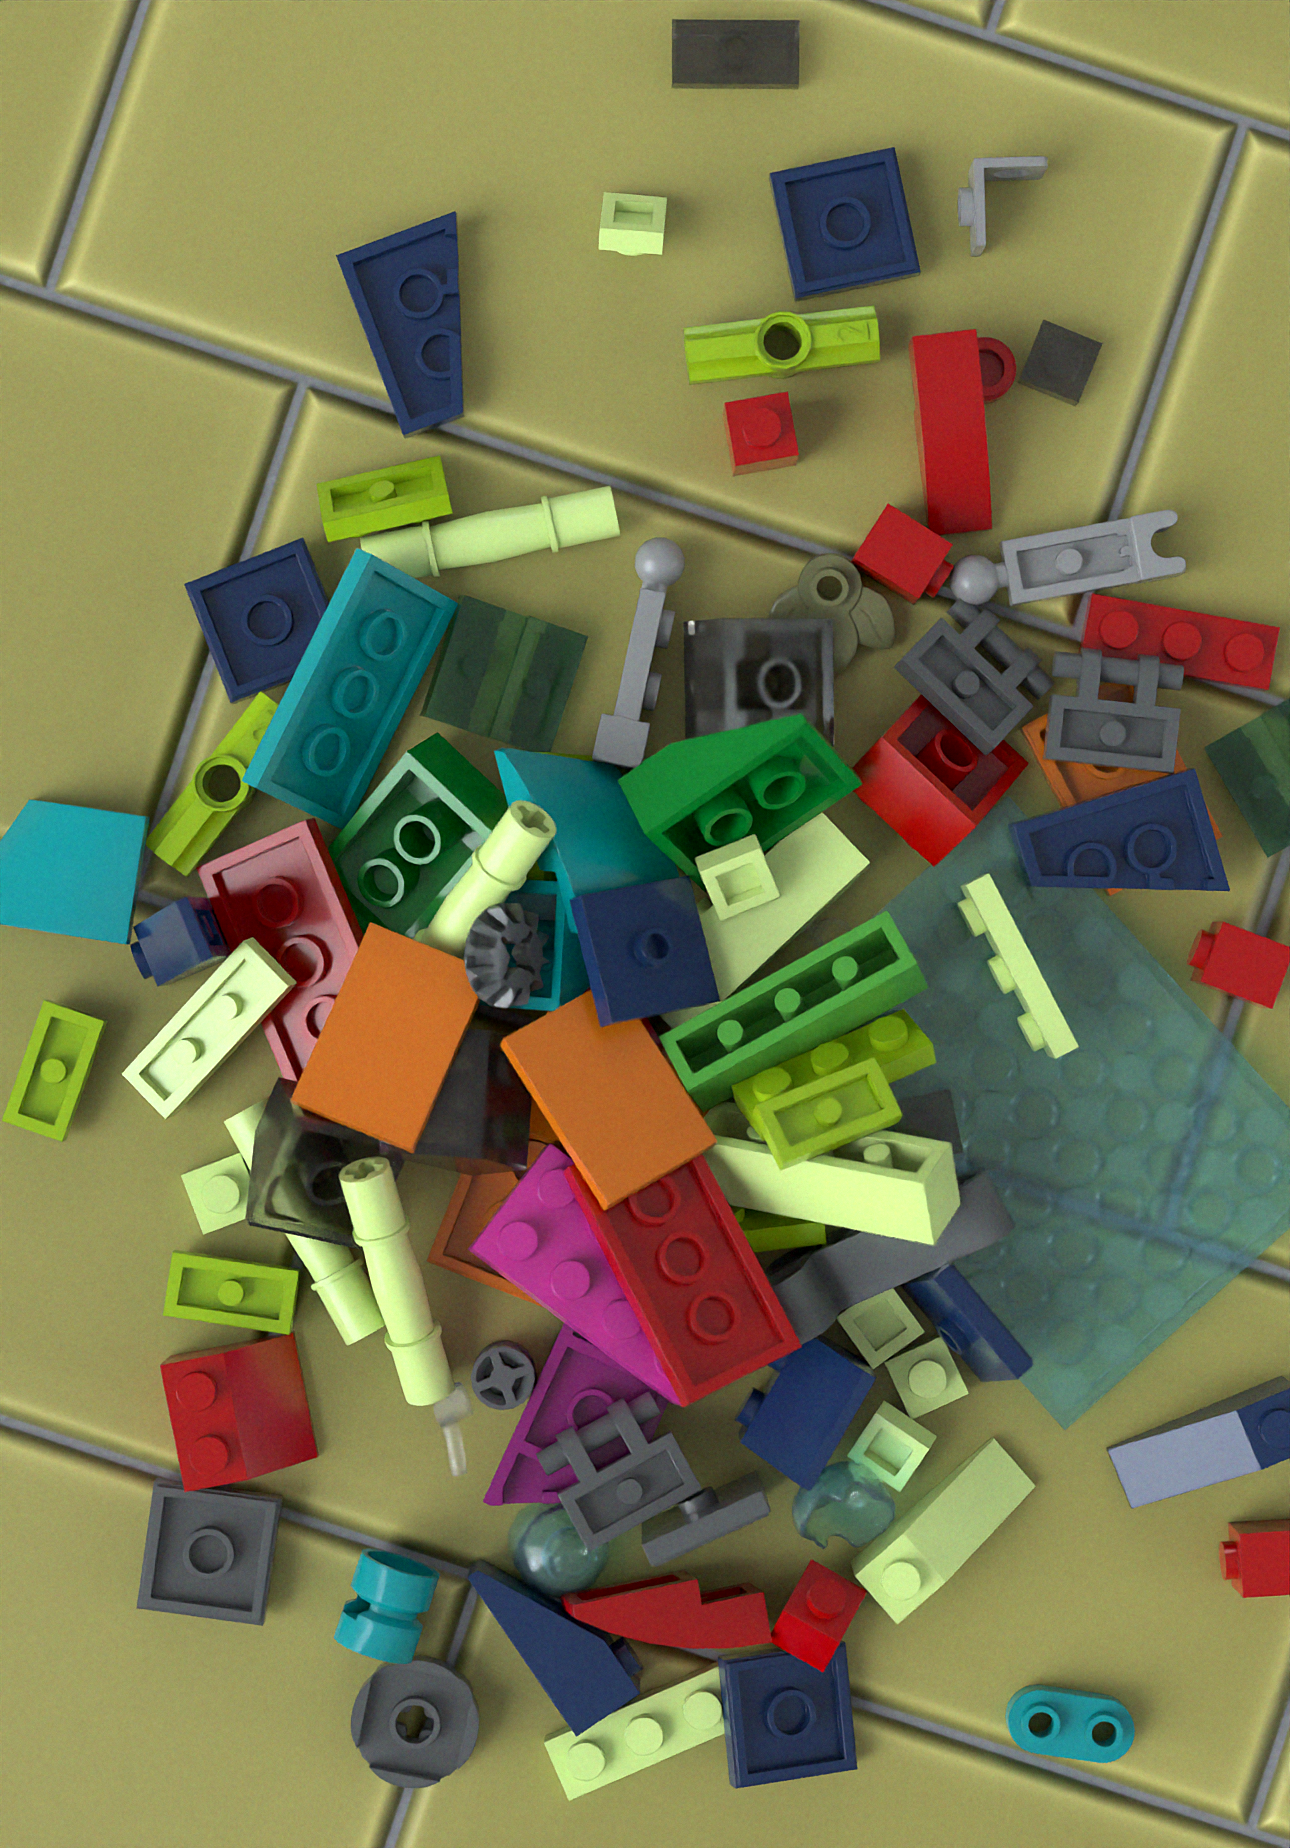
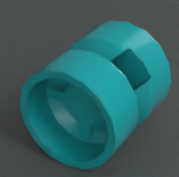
[334,1548,440,1664]

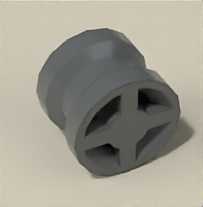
[471,1340,536,1410]

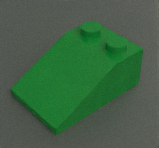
[618,713,863,892]
[327,732,509,939]

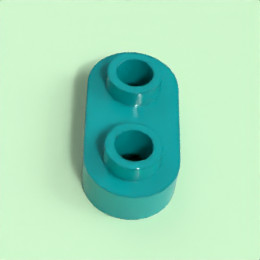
[1005,1685,1135,1763]

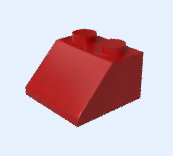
[852,694,1029,867]
[160,1331,319,1492]

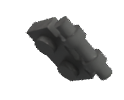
[894,598,1055,756]
[1043,648,1184,774]
[535,1391,702,1553]

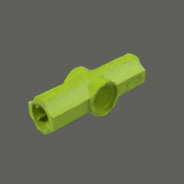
[683,305,881,385]
[146,691,279,877]

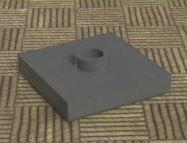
[641,1470,771,1567]
[136,1478,283,1626]

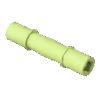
[360,486,620,579]
[413,800,556,960]
[224,1097,386,1345]
[339,1157,455,1406]

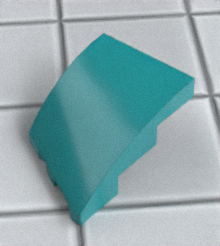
[494,748,679,934]
[0,799,150,944]

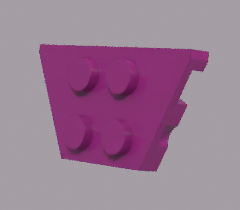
[483,1323,669,1506]

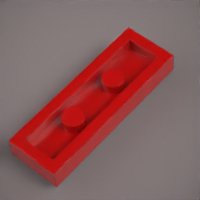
[1078,593,1280,692]

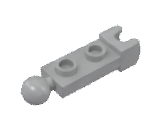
[949,509,1187,607]
[592,537,685,770]

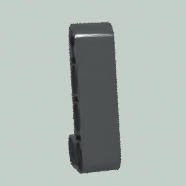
[764,1167,1016,1345]

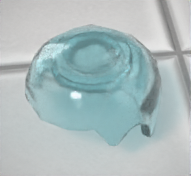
[792,1461,896,1549]
[508,1503,609,1597]

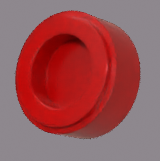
[977,337,1017,404]

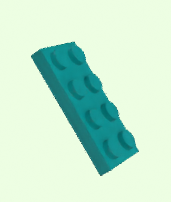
[241,548,459,830]

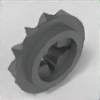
[464,903,552,1008]

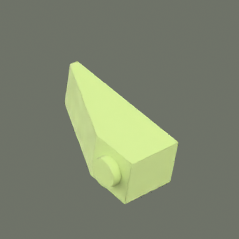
[850,1437,1036,1625]

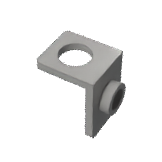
[958,156,1048,256]

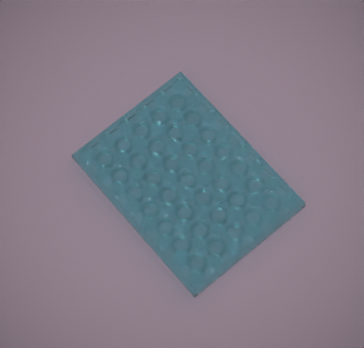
[844,796,1290,1430]

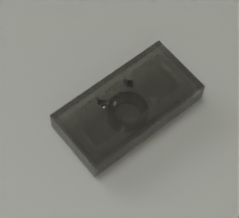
[672,19,800,89]

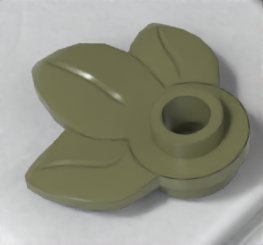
[768,553,895,681]

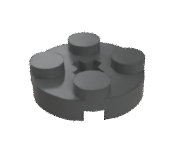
[351,1655,480,1788]

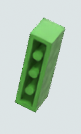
[659,910,929,1112]

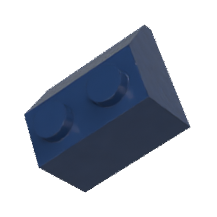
[734,1334,876,1492]

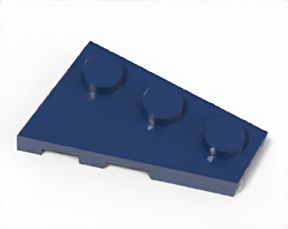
[336,211,464,439]
[1008,768,1230,891]

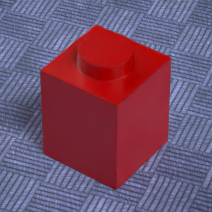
[722,391,799,476]
[852,503,954,605]
[1187,921,1290,1009]
[1219,1519,1290,1598]
[771,1559,868,1672]

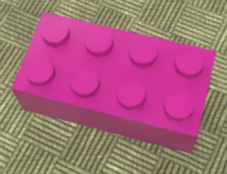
[467,1143,681,1405]

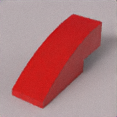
[908,329,992,536]
[560,1570,772,1649]

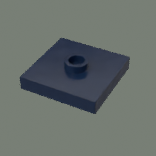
[769,147,921,302]
[184,538,330,704]
[569,875,720,1027]
[900,1264,1034,1382]
[718,1640,858,1789]

